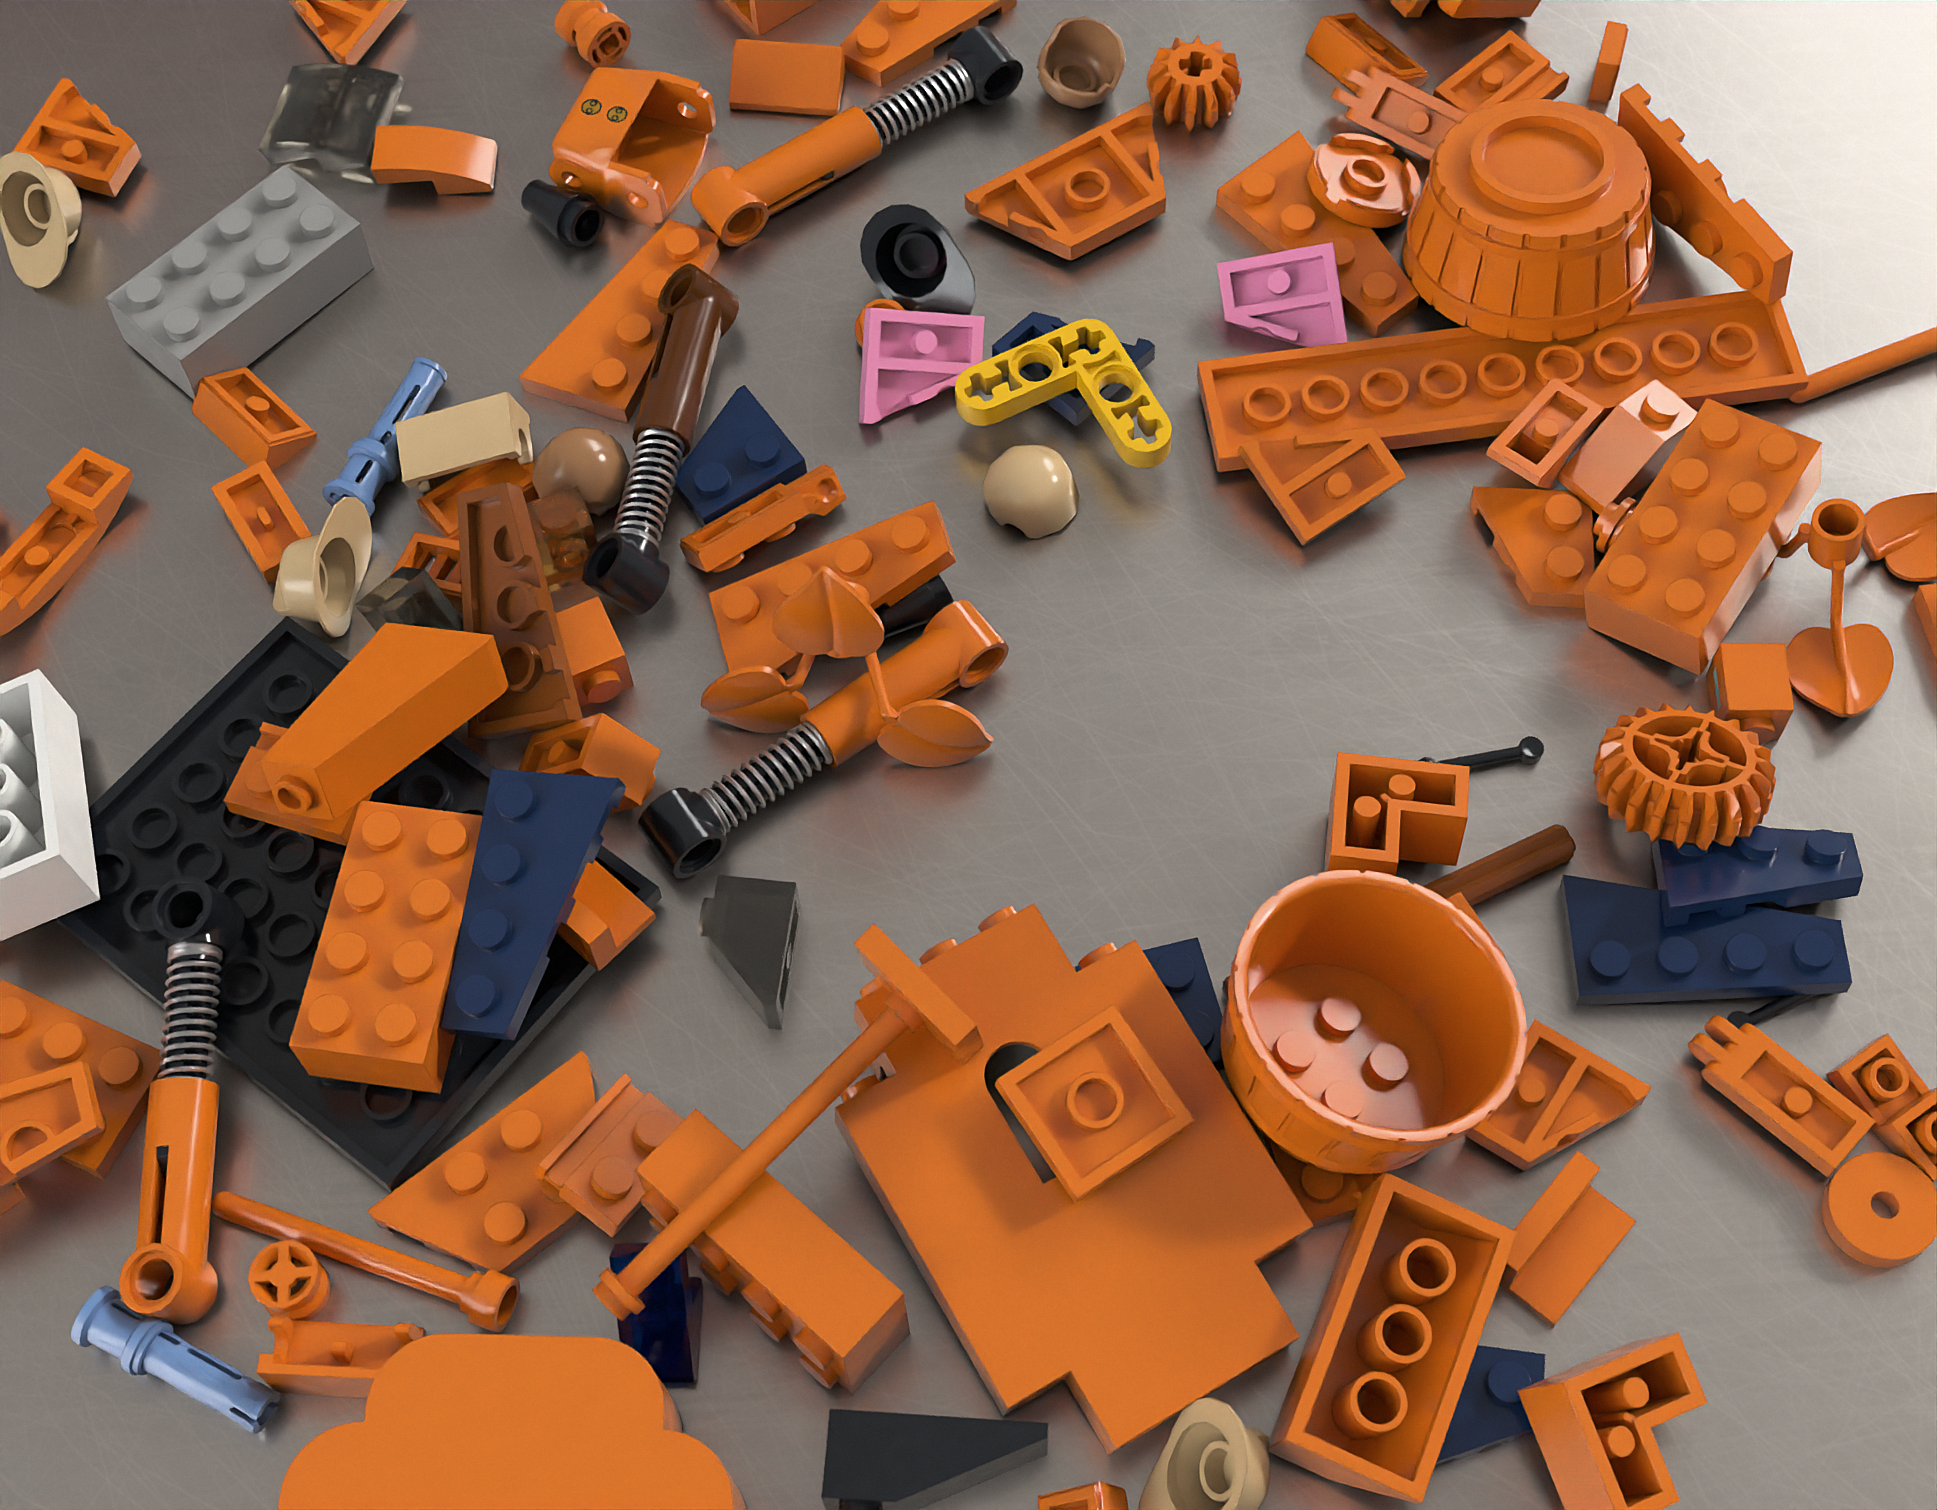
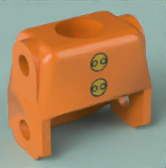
[549,67,716,228]

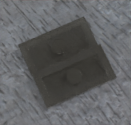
[258,63,405,173]

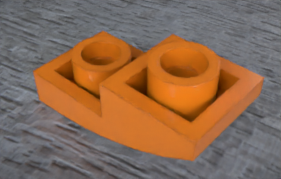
[1826,1033,1937,1182]

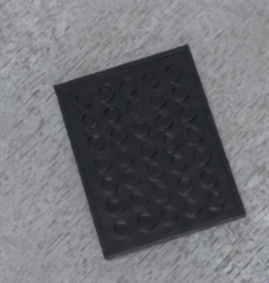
[53,616,662,1192]

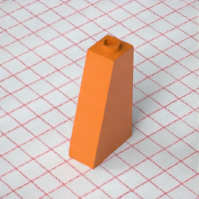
[259,622,509,821]

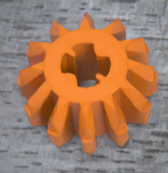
[1146,34,1242,132]

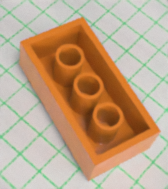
[1583,398,1822,676]
[289,800,483,1094]
[635,1108,910,1396]

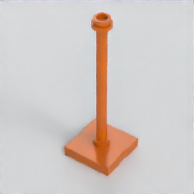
[592,923,984,1321]

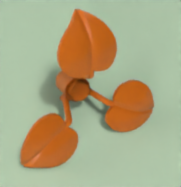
[1760,492,1937,718]
[700,565,993,767]

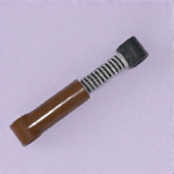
[582,263,740,615]

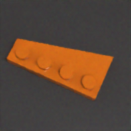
[708,500,957,676]

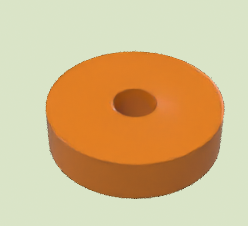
[1821,1152,1937,1268]

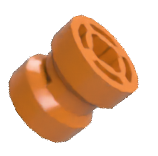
[554,0,631,68]

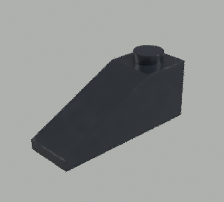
[821,1409,1048,1510]

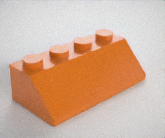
[1267,1172,1517,1504]

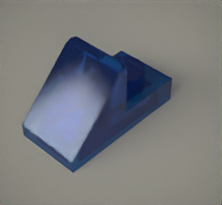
[609,1243,703,1383]

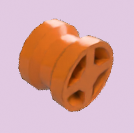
[248,1240,332,1321]

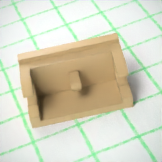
[395,391,533,493]

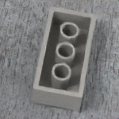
[105,164,374,399]

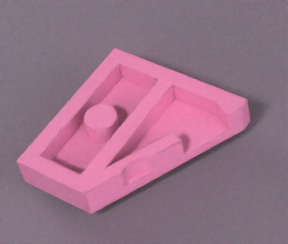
[1217,242,1348,348]

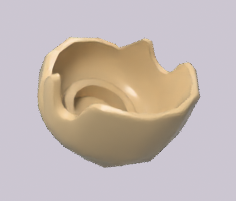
[981,445,1080,539]

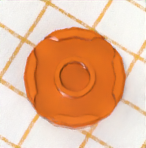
[1307,133,1421,228]

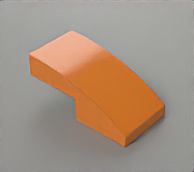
[371,125,497,195]

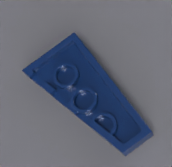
[440,769,626,1040]
[1560,874,1852,1006]

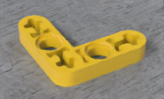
[955,318,1172,469]

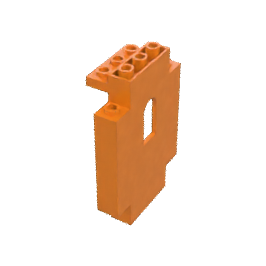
[835,903,1314,1455]

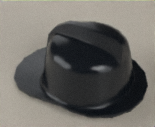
[860,204,976,315]

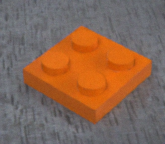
[995,1004,1195,1203]

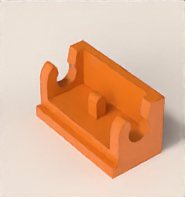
[256,1316,426,1398]

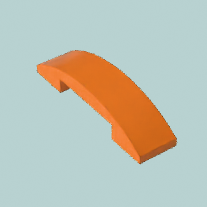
[0,447,134,637]

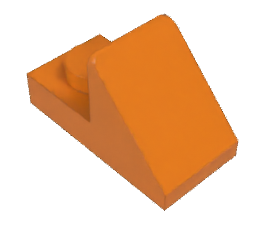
[1486,377,1605,490]

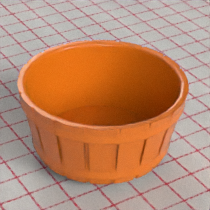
[1402,99,1656,342]
[1220,870,1527,1174]

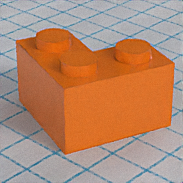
[1324,752,1469,876]
[1518,1332,1708,1510]

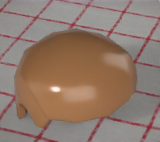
[1037,16,1126,109]
[532,427,630,519]

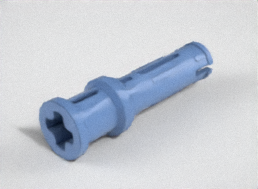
[322,357,447,517]
[71,1286,281,1434]

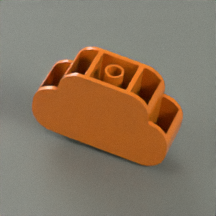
[278,1333,747,1510]

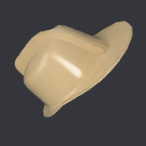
[0,151,82,288]
[272,497,372,637]
[1139,1398,1271,1510]

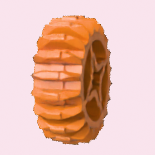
[1593,703,1776,851]

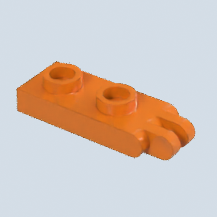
[1331,66,1469,161]
[1688,1015,1876,1178]

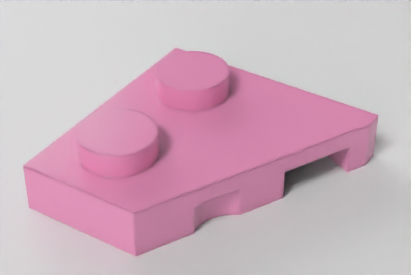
[858,308,985,424]

